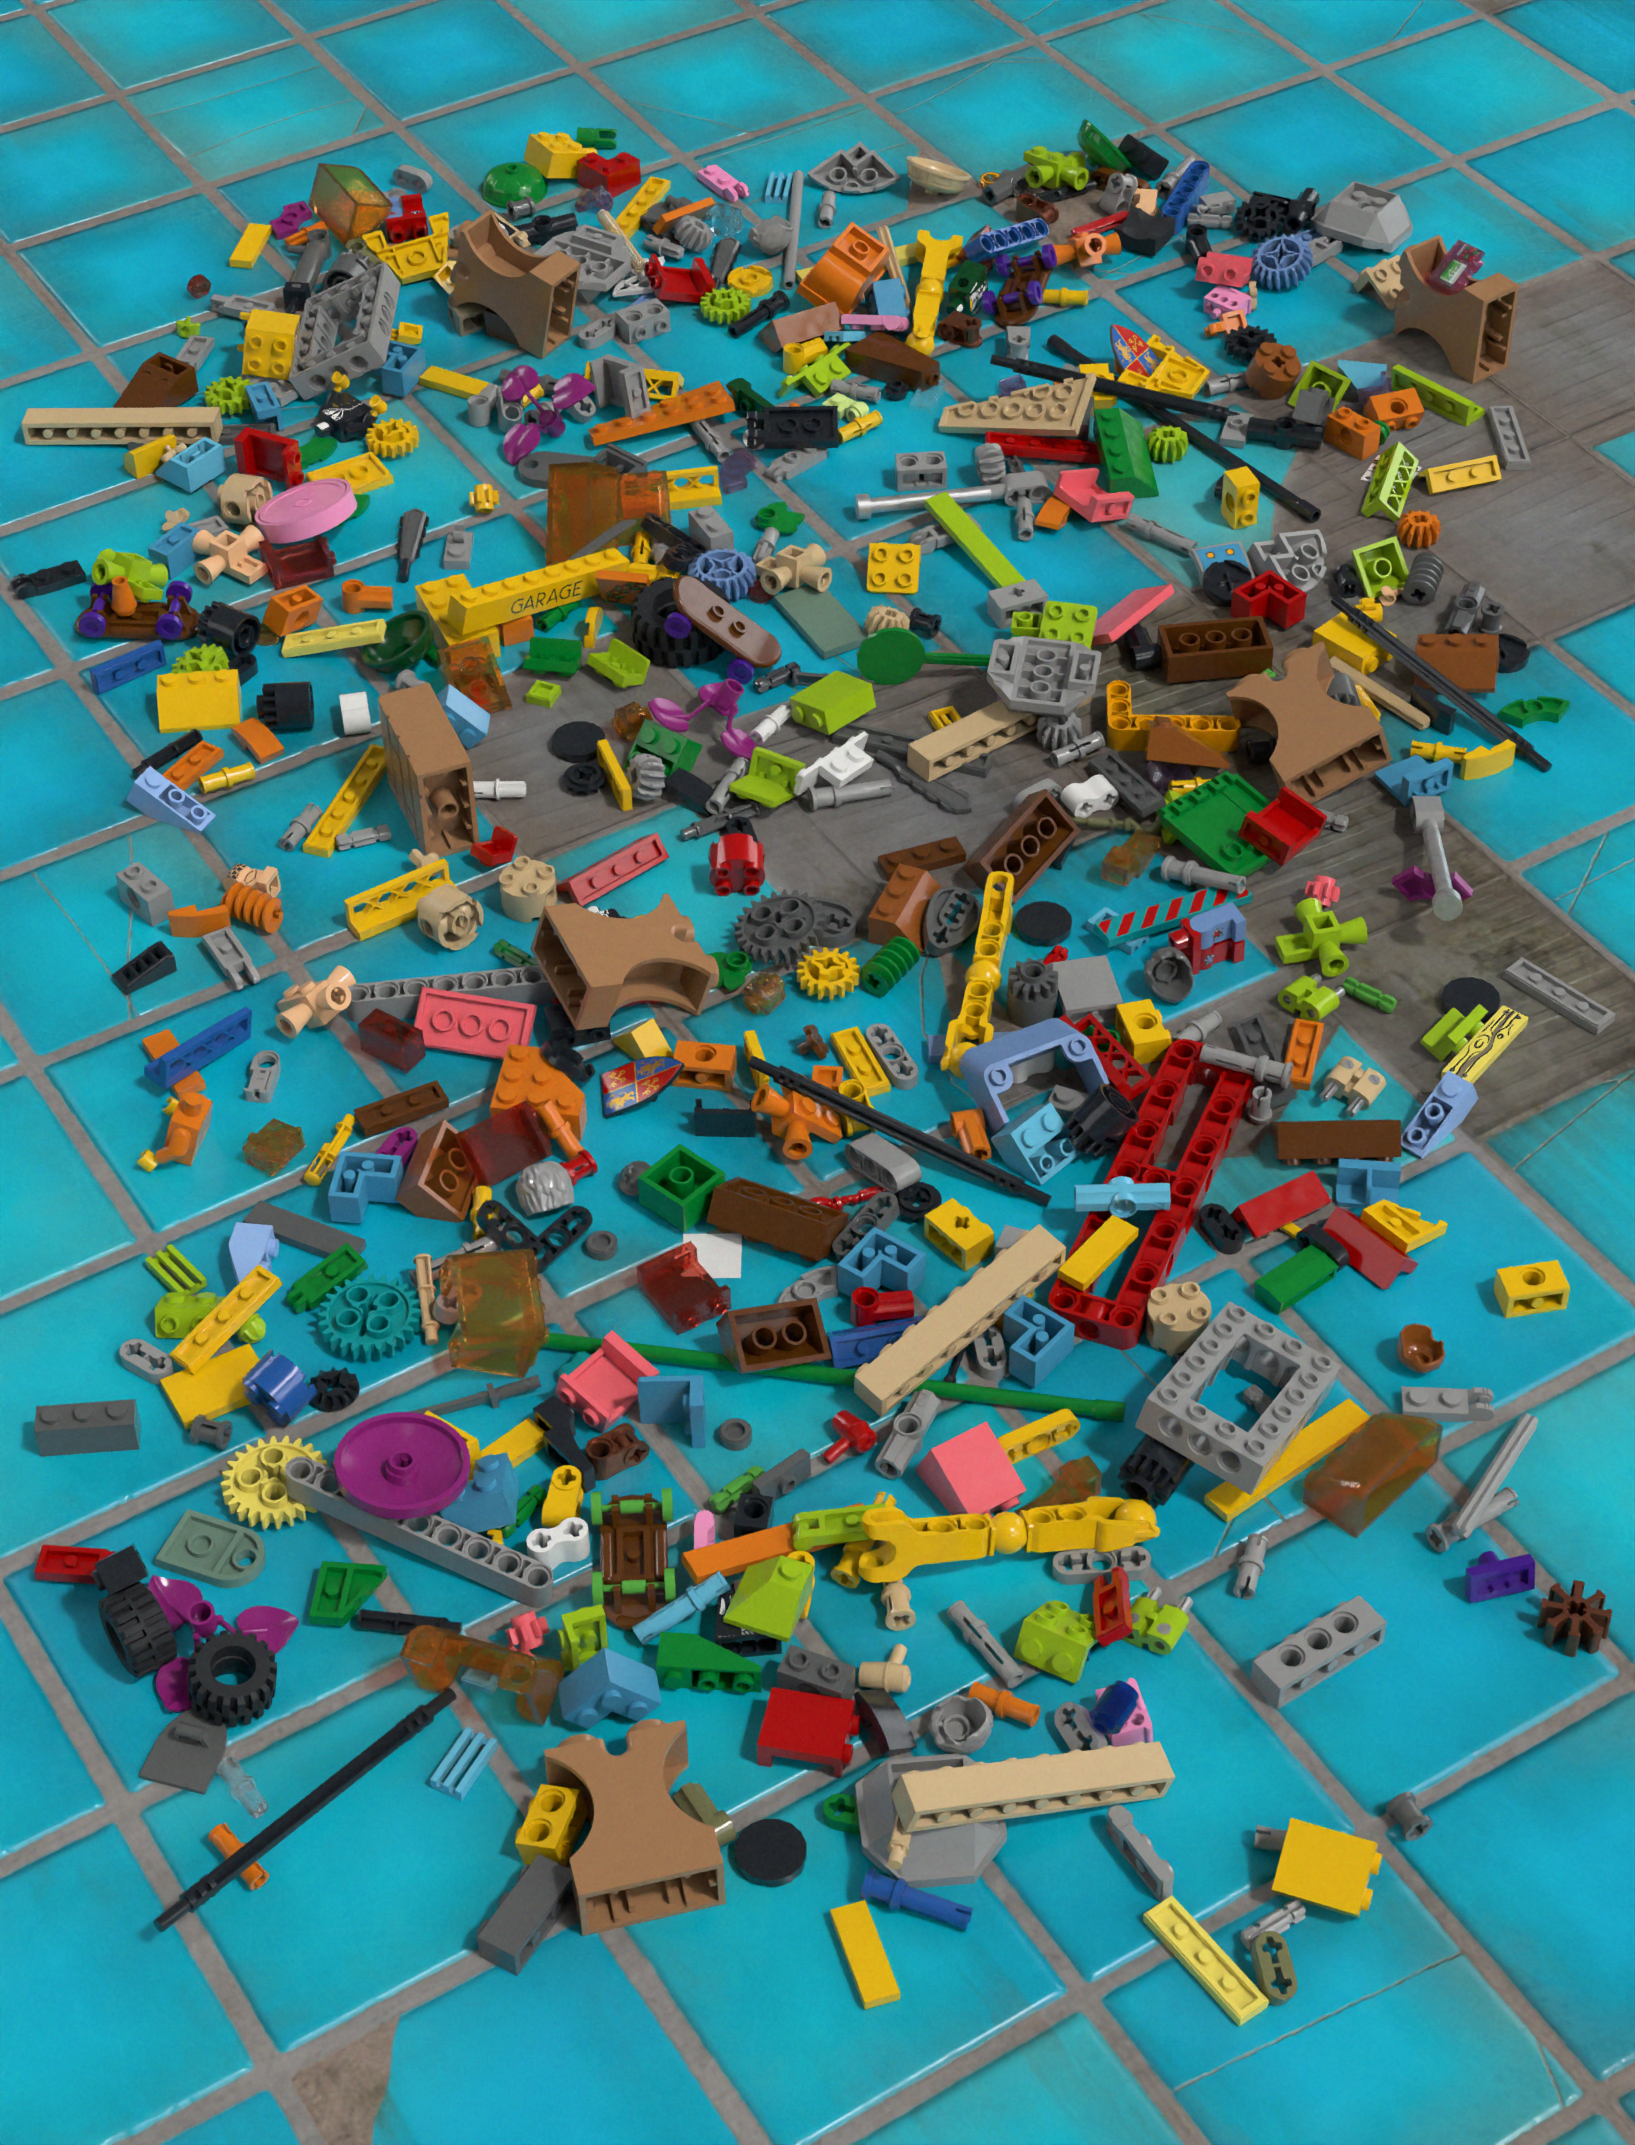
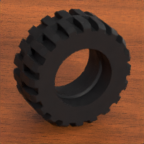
[631,576,730,668]

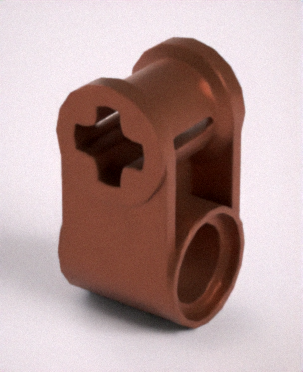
[1015,193,1059,225]
[937,311,982,349]
[586,1423,650,1480]

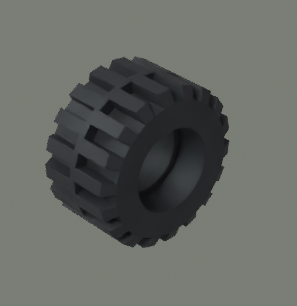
[99,1581,177,1678]
[187,1630,277,1727]

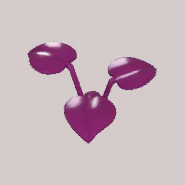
[501,365,596,467]
[648,678,757,760]
[148,1575,299,1712]

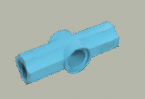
[1074,1176,1171,1218]

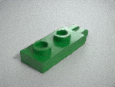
[285,1242,368,1313]

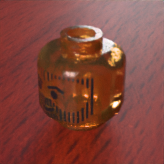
[611,701,653,741]
[742,972,786,1015]

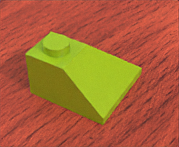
[1287,360,1352,412]
[1351,536,1409,598]
[723,1555,814,1643]

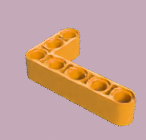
[1105,680,1241,752]

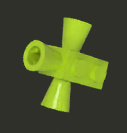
[1023,146,1089,190]
[92,549,168,603]
[1275,898,1368,977]

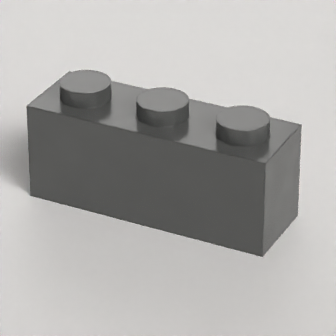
[34,1399,141,1457]
[477,1854,574,1976]

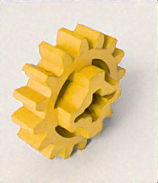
[366,418,420,458]
[797,947,860,1000]

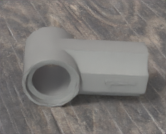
[467,383,497,427]

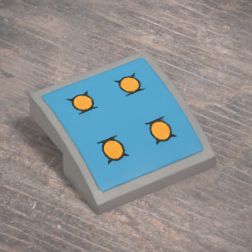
[1191,541,1255,587]

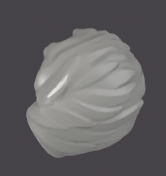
[928,1695,994,1755]

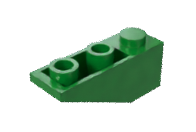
[656,1632,762,1693]

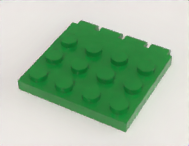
[1157,771,1273,884]

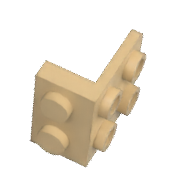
[1353,254,1404,310]

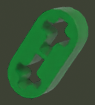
[823,1794,860,1835]

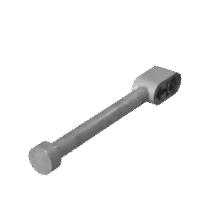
[855,471,1051,520]
[1410,796,1463,921]

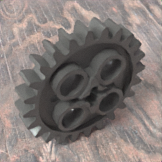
[734,889,827,965]

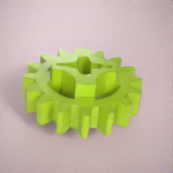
[700,287,751,324]
[204,376,255,415]
[171,644,229,674]

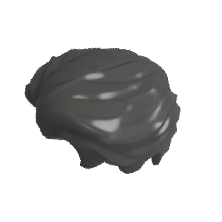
[1144,947,1194,1003]

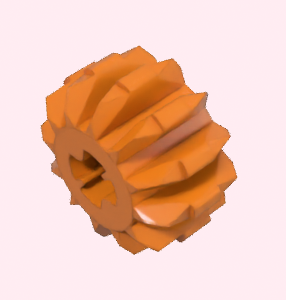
[1397,509,1441,549]

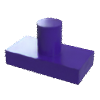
[1465,1551,1535,1603]

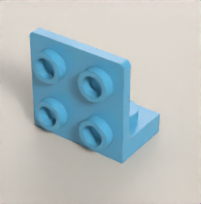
[1374,755,1454,807]
[637,1375,706,1448]

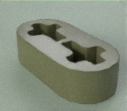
[1250,1931,1298,2006]

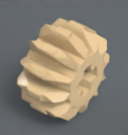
[864,605,910,636]

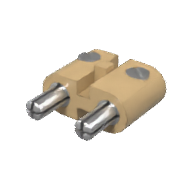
[1320,1056,1386,1117]

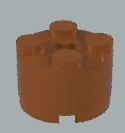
[1245,342,1301,400]

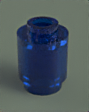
[1089,1680,1139,1735]

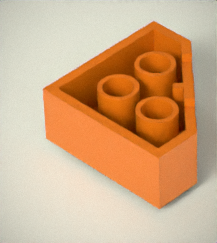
[490,1044,587,1141]

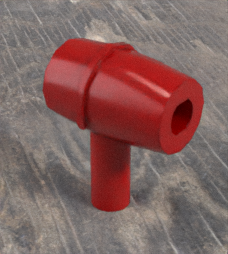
[822,1410,877,1465]

